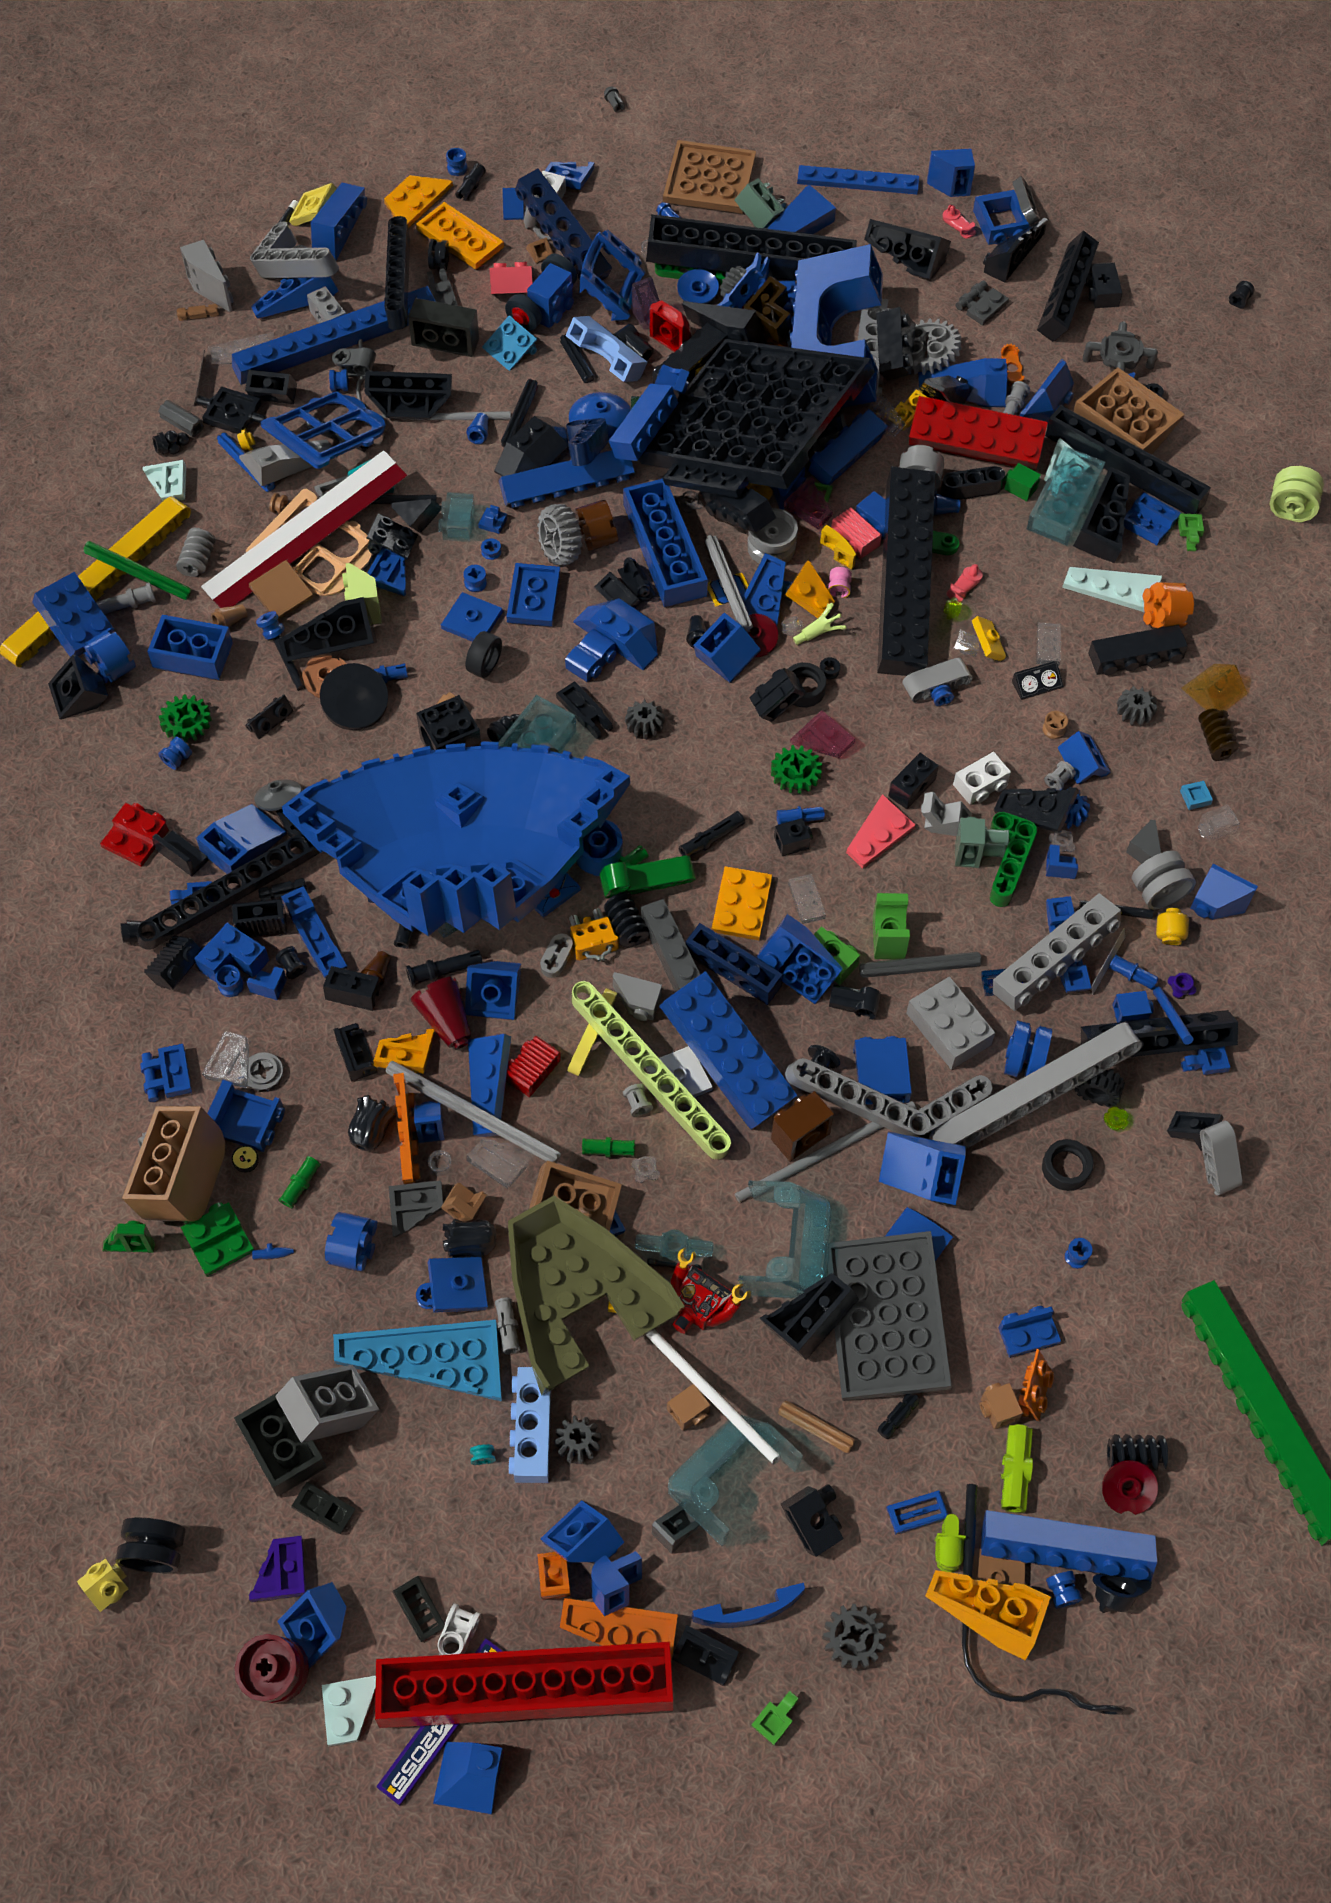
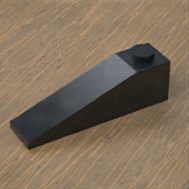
[983,218,1048,283]
[864,219,951,280]
[918,375,972,405]

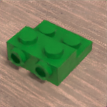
[181,1202,254,1277]

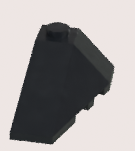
[682,301,766,344]
[278,597,377,662]

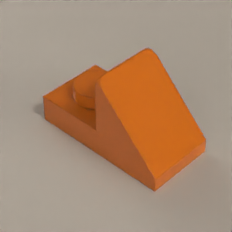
[537,1552,571,1600]

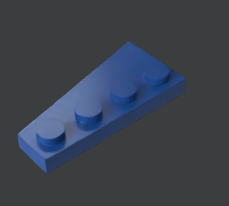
[468,1034,511,1137]

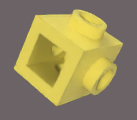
[77,1559,128,1612]

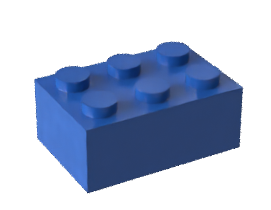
[32,571,114,657]
[147,615,233,680]

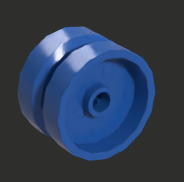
[1004,1020,1052,1077]

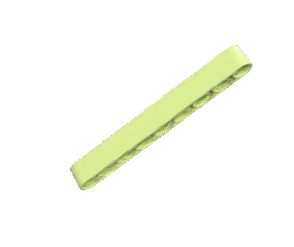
[572,981,731,1160]

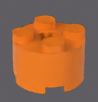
[1142,582,1194,628]

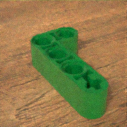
[989,812,1037,907]
[599,856,696,899]

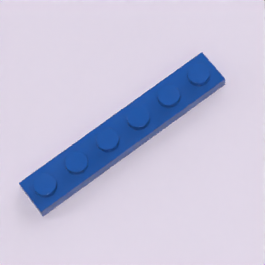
[797,165,919,195]

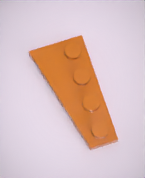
[393,1073,420,1184]
[560,1598,678,1663]

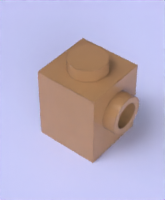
[979,1383,1023,1429]
[667,1384,711,1431]

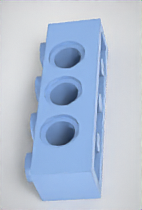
[509,1367,551,1483]

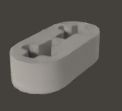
[540,934,573,978]

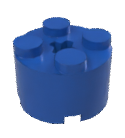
[83,628,136,683]
[576,820,623,876]
[325,1212,378,1271]

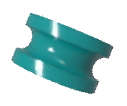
[470,1444,496,1465]

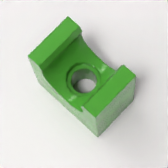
[873,893,910,960]

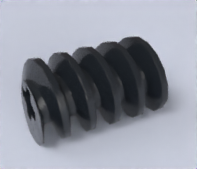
[604,891,650,948]
[1107,1434,1168,1471]

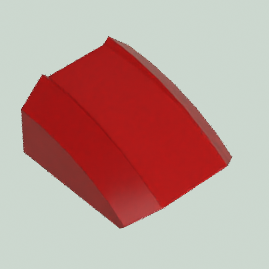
[650,300,692,352]

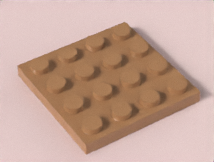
[663,140,756,214]

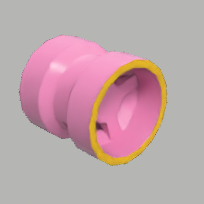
[828,567,852,598]

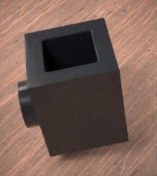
[774,818,813,856]

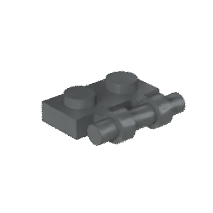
[955,280,1009,325]

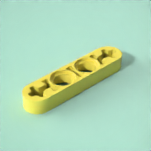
[567,988,618,1076]

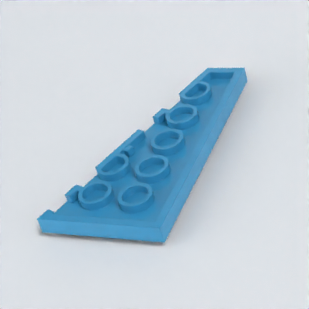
[333,1320,502,1401]

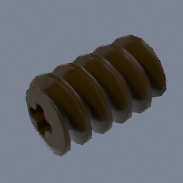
[1198,709,1240,761]

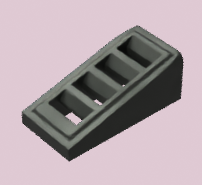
[392,1576,445,1642]

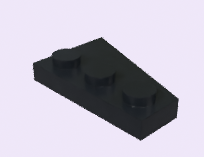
[993,787,1079,834]

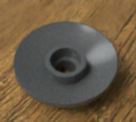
[254,779,302,811]

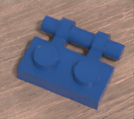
[140,1043,192,1102]

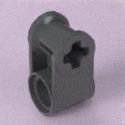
[332,347,376,377]

